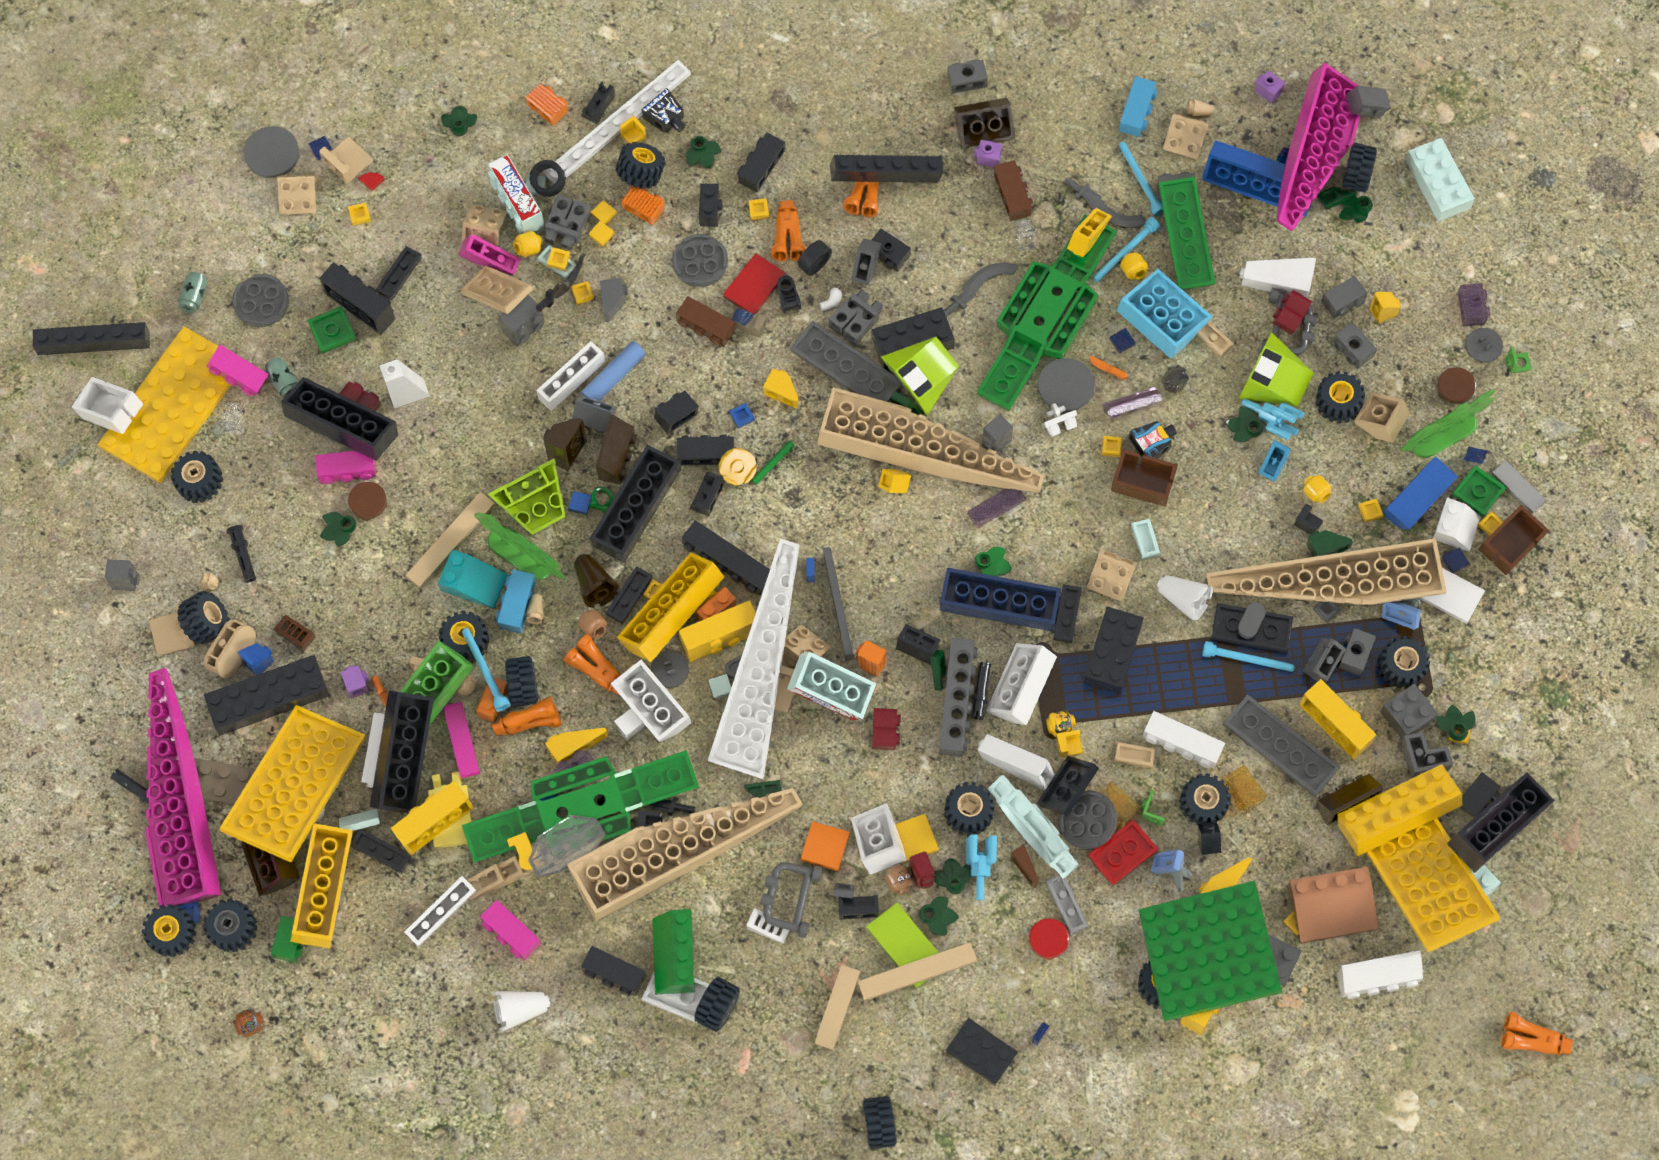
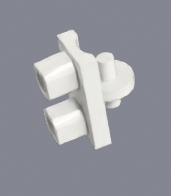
[1041,403,1077,437]

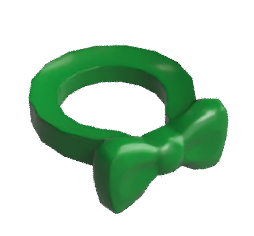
[589,486,614,514]

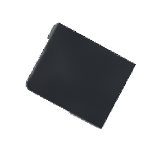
[1294,504,1323,535]
[637,811,663,827]

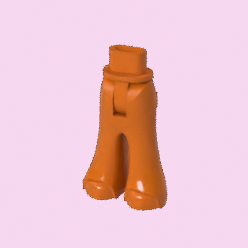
[843,182,879,218]
[771,200,806,261]
[563,634,621,696]
[492,696,562,736]
[1501,1011,1573,1055]

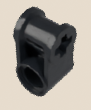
[778,275,802,313]

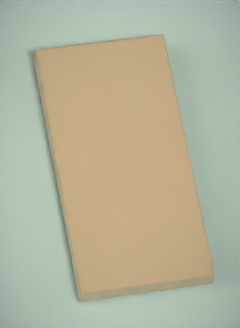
[461,266,533,314]

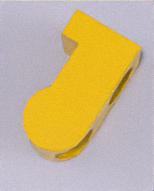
[507,832,537,870]

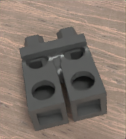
[545,194,592,250]
[829,290,883,347]

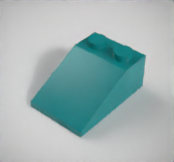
[438,549,508,609]

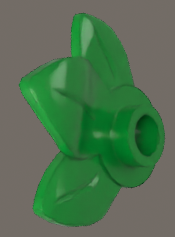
[975,547,1012,577]

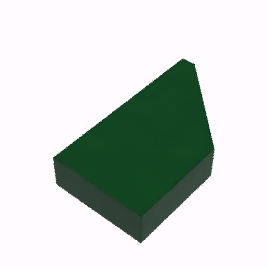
[1317,187,1356,210]
[891,391,924,416]
[931,650,946,691]
[744,780,781,798]

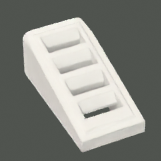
[747,908,789,944]

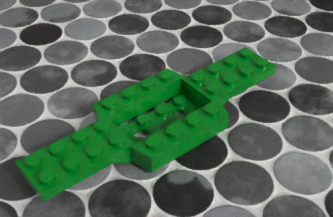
[976,214,1117,411]
[462,750,699,863]

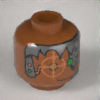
[233,1008,265,1038]

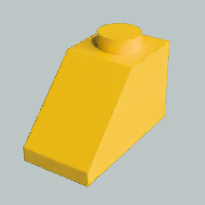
[1369,292,1401,324]
[763,368,799,409]

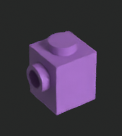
[1255,70,1285,103]
[974,140,1002,167]
[341,665,369,698]

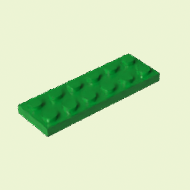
[1158,176,1215,290]

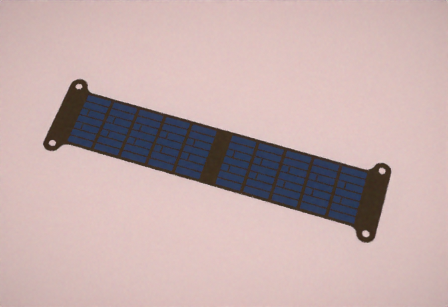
[1035,607,1433,739]

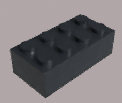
[319,262,395,335]
[871,307,955,370]
[1084,606,1144,695]

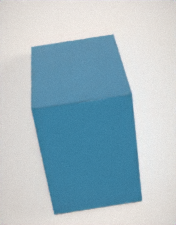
[1258,440,1291,481]

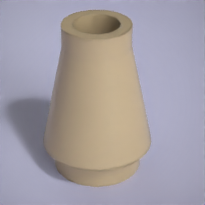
[1186,99,1214,117]
[525,594,544,624]

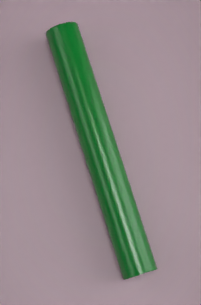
[751,440,795,485]

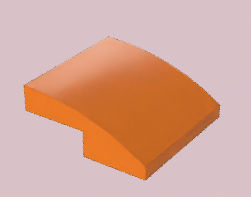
[800,821,850,871]

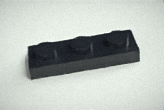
[376,246,422,301]
[606,566,653,624]
[1053,584,1082,643]
[350,829,412,874]

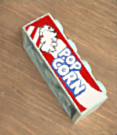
[487,154,545,234]
[787,651,876,721]

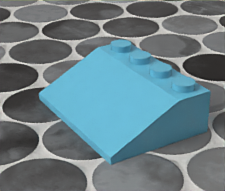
[1117,269,1213,359]

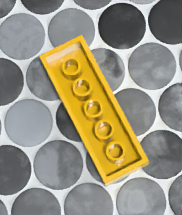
[617,552,724,662]
[1337,764,1462,856]
[290,824,353,949]

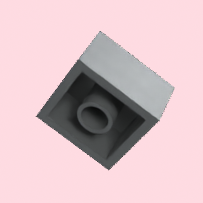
[499,295,545,346]
[1380,683,1438,740]

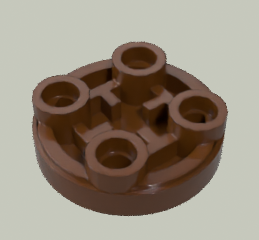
[1437,367,1476,404]
[348,482,387,521]

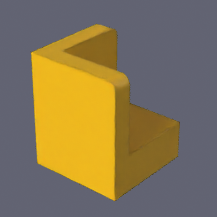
[619,115,646,143]
[878,469,911,493]
[1056,730,1083,758]

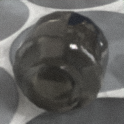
[1161,365,1189,394]

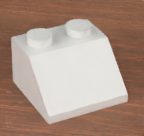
[1433,498,1480,551]

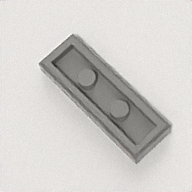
[1491,461,1546,514]
[1045,875,1089,935]

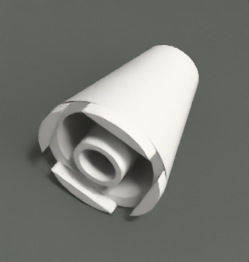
[1157,575,1213,621]
[493,991,550,1031]

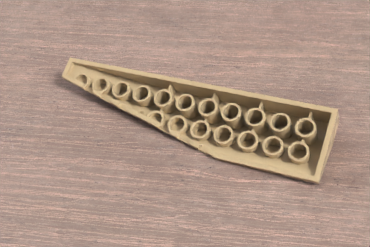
[817,387,1044,493]
[1206,538,1447,605]
[567,788,803,921]

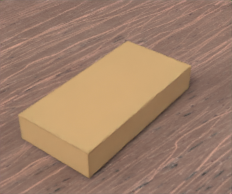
[1114,742,1156,769]

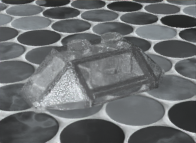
[528,815,606,878]

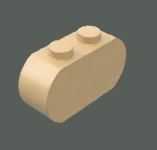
[204,620,256,678]

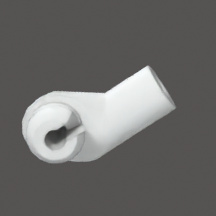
[819,288,842,312]

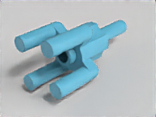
[1242,399,1305,440]
[965,835,997,901]

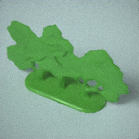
[1400,390,1496,458]
[474,512,566,580]

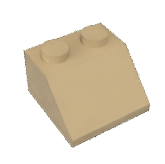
[1354,392,1410,443]

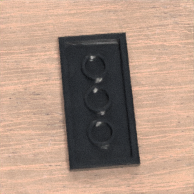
[1211,603,1293,654]

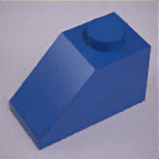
[238,643,274,675]

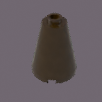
[574,554,619,608]

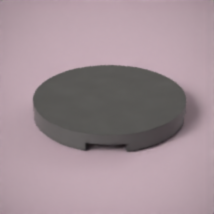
[244,126,299,178]
[672,234,728,287]
[232,274,289,327]
[1038,358,1094,412]
[1059,790,1118,850]

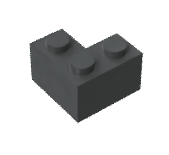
[1401,732,1453,779]

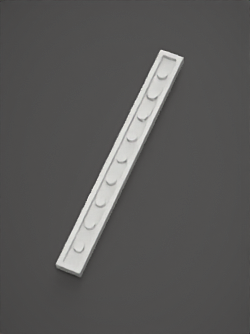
[543,60,691,185]

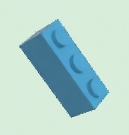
[1119,76,1158,137]
[495,569,536,634]

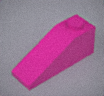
[458,234,520,276]

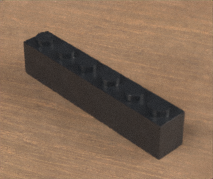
[830,155,944,183]
[33,322,150,355]
[682,520,770,596]

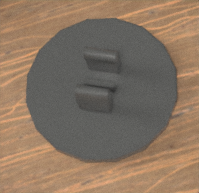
[1466,328,1503,363]
[650,651,689,688]

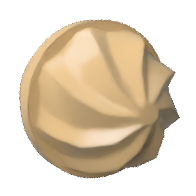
[199,572,218,591]
[457,676,475,695]

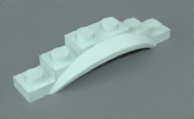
[988,775,1079,878]

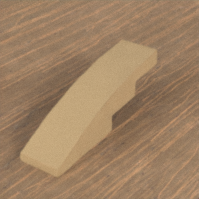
[467,847,545,901]
[814,965,861,1050]

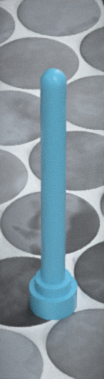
[1119,142,1164,217]
[1093,217,1161,282]
[462,628,511,712]
[1202,641,1295,672]

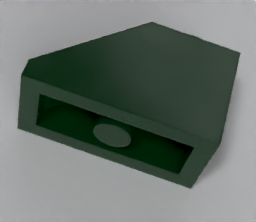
[1306,530,1353,557]

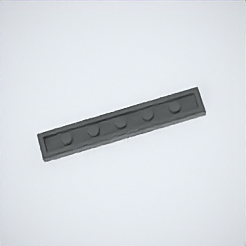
[823,547,853,661]

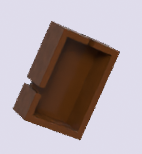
[1111,449,1178,507]
[1478,505,1550,575]

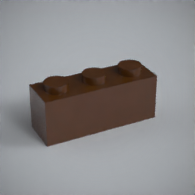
[993,160,1034,222]
[676,296,736,347]

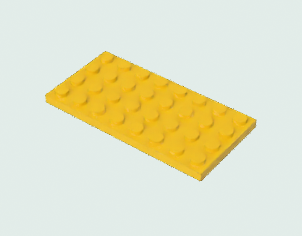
[97,326,231,483]
[220,705,366,862]
[1366,818,1500,953]

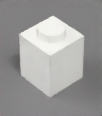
[614,709,646,741]

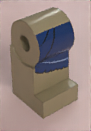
[730,308,767,338]

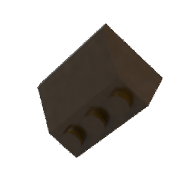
[954,97,1015,148]
[596,415,637,485]
[543,418,587,471]
[1315,774,1384,826]
[241,842,300,896]

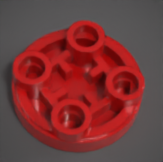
[1029,918,1069,960]

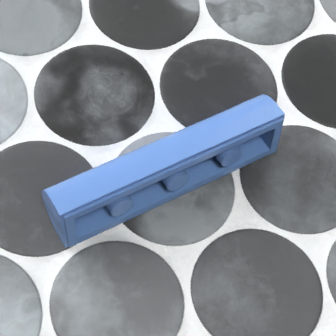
[580,341,645,401]

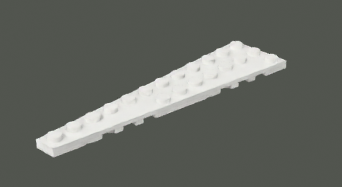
[708,539,800,779]

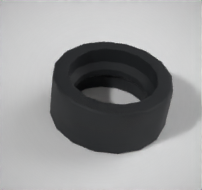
[529,160,566,197]
[798,240,832,276]

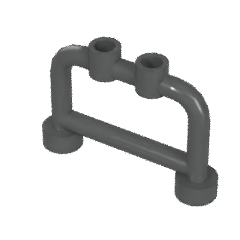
[1261,288,1317,355]
[760,862,822,938]

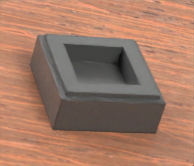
[1313,601,1341,623]
[833,883,855,898]

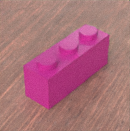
[206,345,268,397]
[315,451,376,484]
[480,900,541,961]

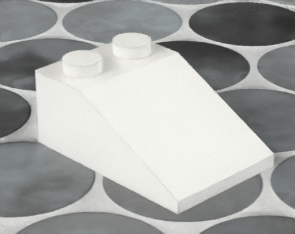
[851,803,907,875]

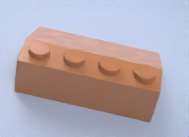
[1287,867,1378,943]

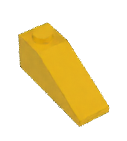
[1067,208,1112,257]
[545,728,608,767]
[1198,857,1252,894]

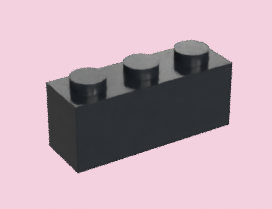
[737,132,786,193]
[677,435,734,466]
[581,946,646,997]

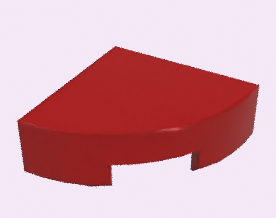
[358,172,385,192]

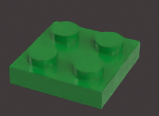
[307,306,356,354]
[1452,465,1506,517]

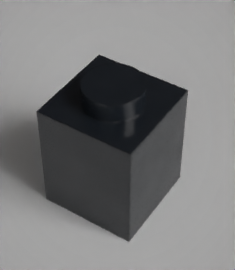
[1198,822,1221,855]

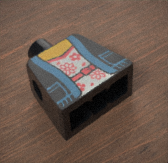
[1128,421,1177,459]

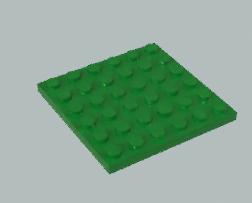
[1138,880,1283,1022]

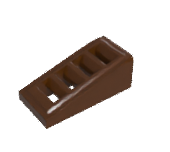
[273,615,316,652]
[1011,844,1039,888]

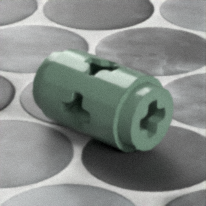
[178,272,208,313]
[265,357,298,398]

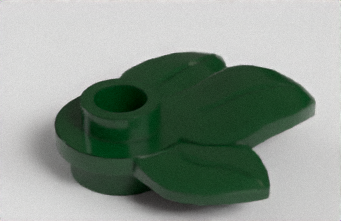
[441,105,477,136]
[686,136,722,168]
[1339,196,1373,224]
[1226,407,1264,442]
[320,512,356,547]
[1437,705,1476,741]
[934,858,972,895]
[919,897,959,936]

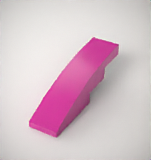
[443,701,480,779]

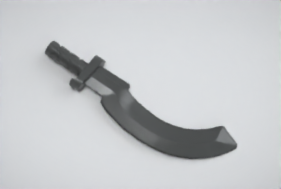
[1064,177,1146,227]
[944,263,1018,317]

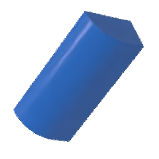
[1383,456,1458,530]

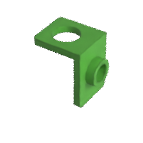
[1505,347,1532,374]
[1141,790,1165,826]

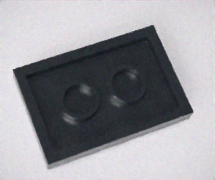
[1037,756,1099,816]
[945,1018,1018,1086]

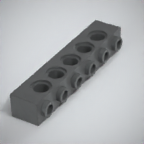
[939,638,978,757]

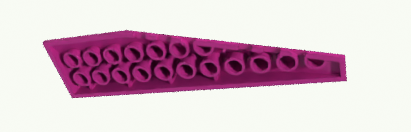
[1277,62,1361,232]
[146,668,221,906]

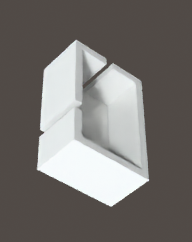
[72,377,143,434]

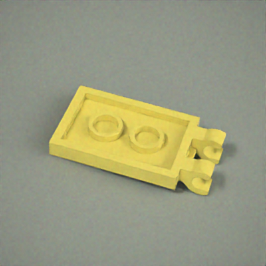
[428,772,472,849]

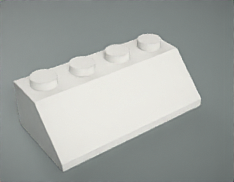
[986,643,1057,725]
[611,660,692,742]
[1336,950,1423,999]

